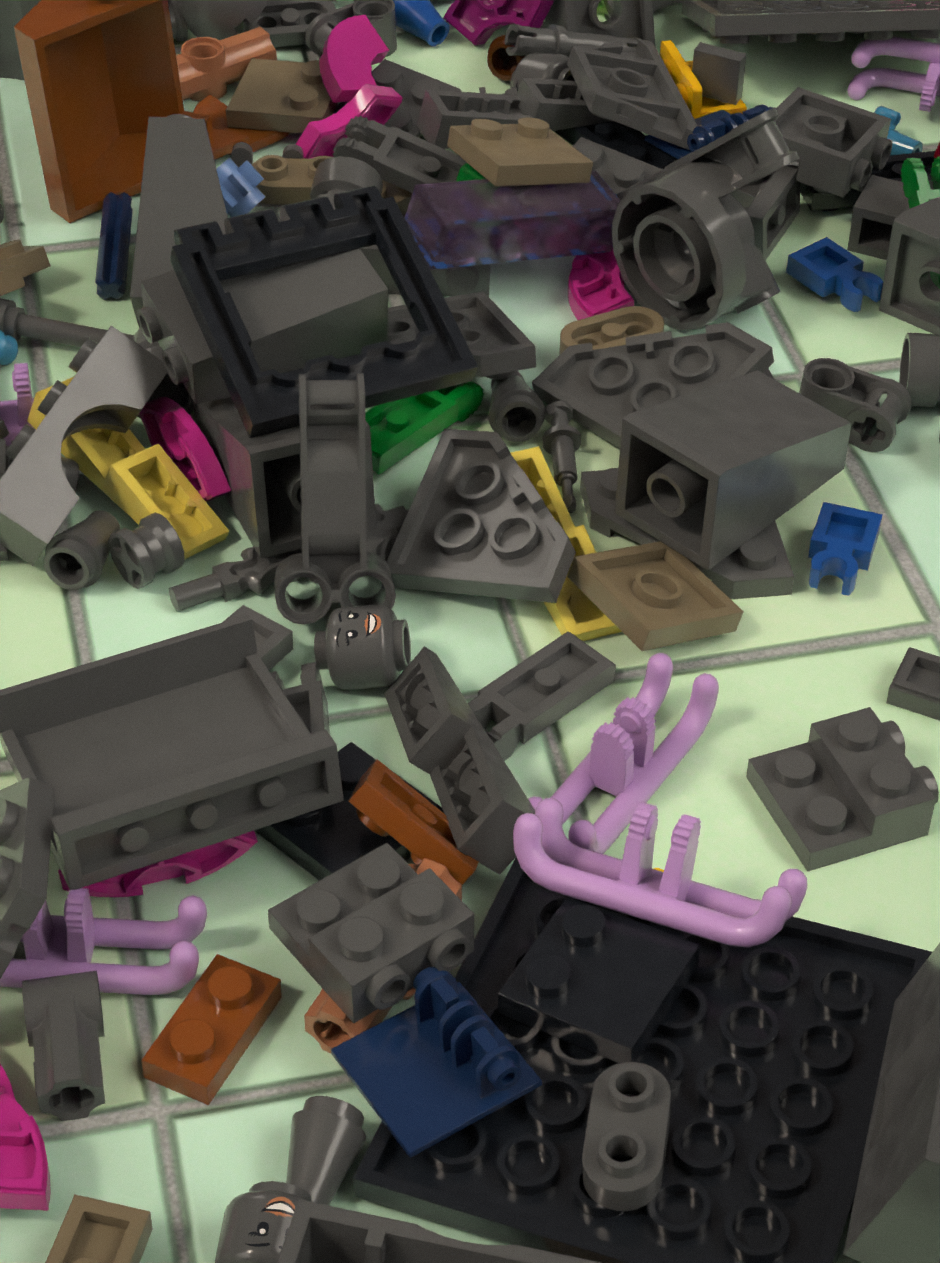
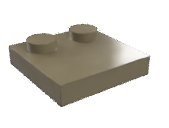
[226,58,338,133]
[447,117,593,187]
[567,541,744,651]

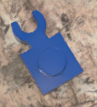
[786,237,883,312]
[808,502,883,596]

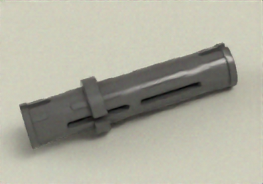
[505,24,642,57]

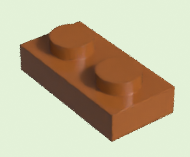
[349,759,479,885]
[141,954,282,1105]

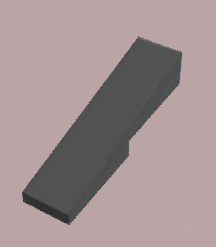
[416,77,612,149]
[384,646,535,875]

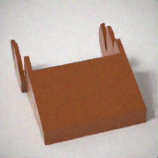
[14,0,291,223]

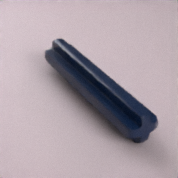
[95,192,133,300]

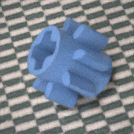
[216,157,265,217]

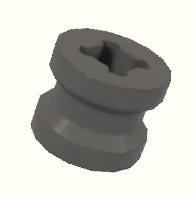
[108,512,185,589]

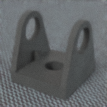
[540,0,655,48]
[879,197,940,335]

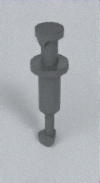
[542,401,581,513]

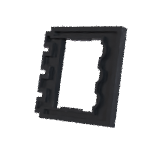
[170,185,478,438]

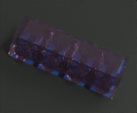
[405,171,621,270]

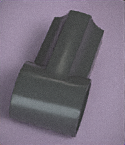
[22,970,105,1121]

